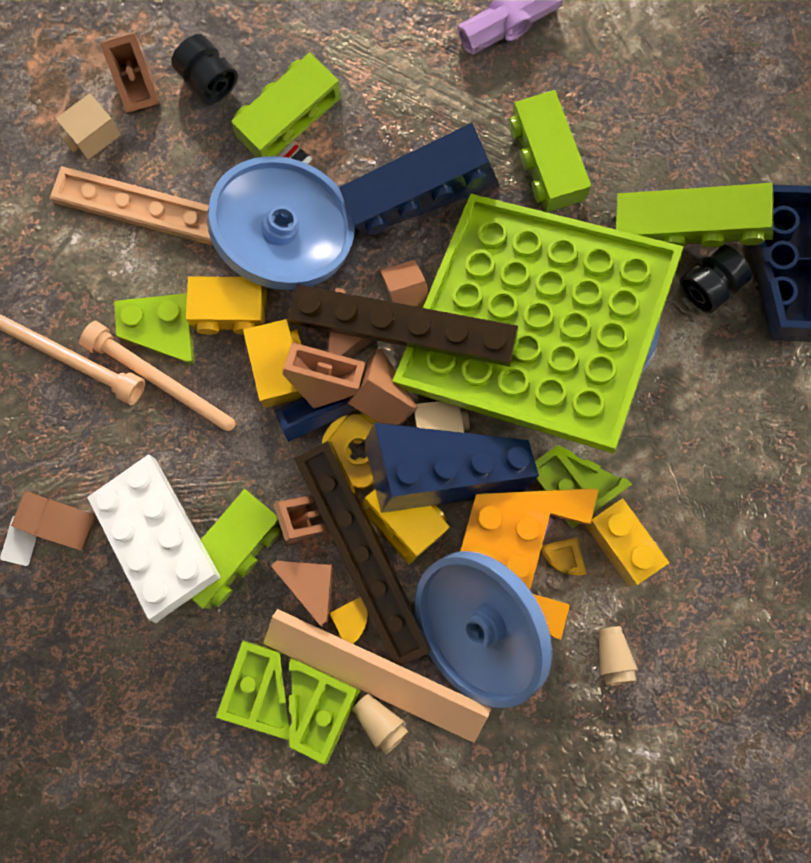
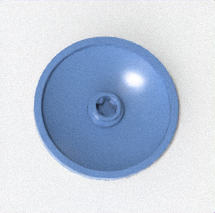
[207,156,355,290]
[415,551,552,708]

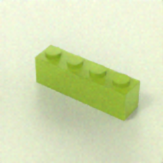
[616,183,774,248]

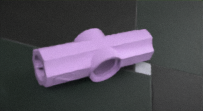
[457,0,563,55]

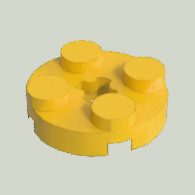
[322,413,379,489]

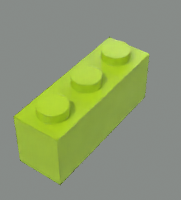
[231,52,341,158]
[508,90,592,212]
[191,489,282,609]

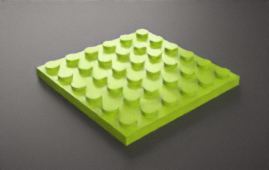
[392,194,684,454]

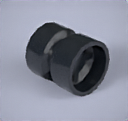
[171,34,238,105]
[679,244,752,314]

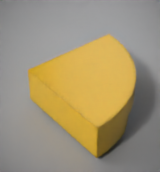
[540,537,587,576]
[329,597,368,644]

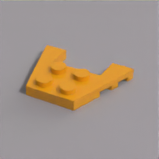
[460,489,599,639]

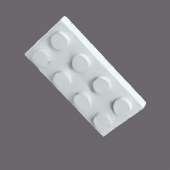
[87,454,221,623]

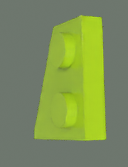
[114,293,195,365]
[535,445,632,529]
[216,640,289,740]
[289,658,360,765]

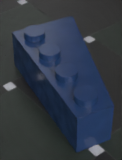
[339,123,500,236]
[749,185,811,342]
[364,423,539,513]

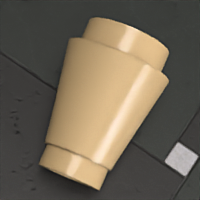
[598,626,638,686]
[352,694,409,755]

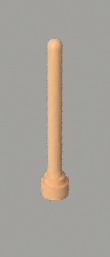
[0,314,146,405]
[79,321,235,431]

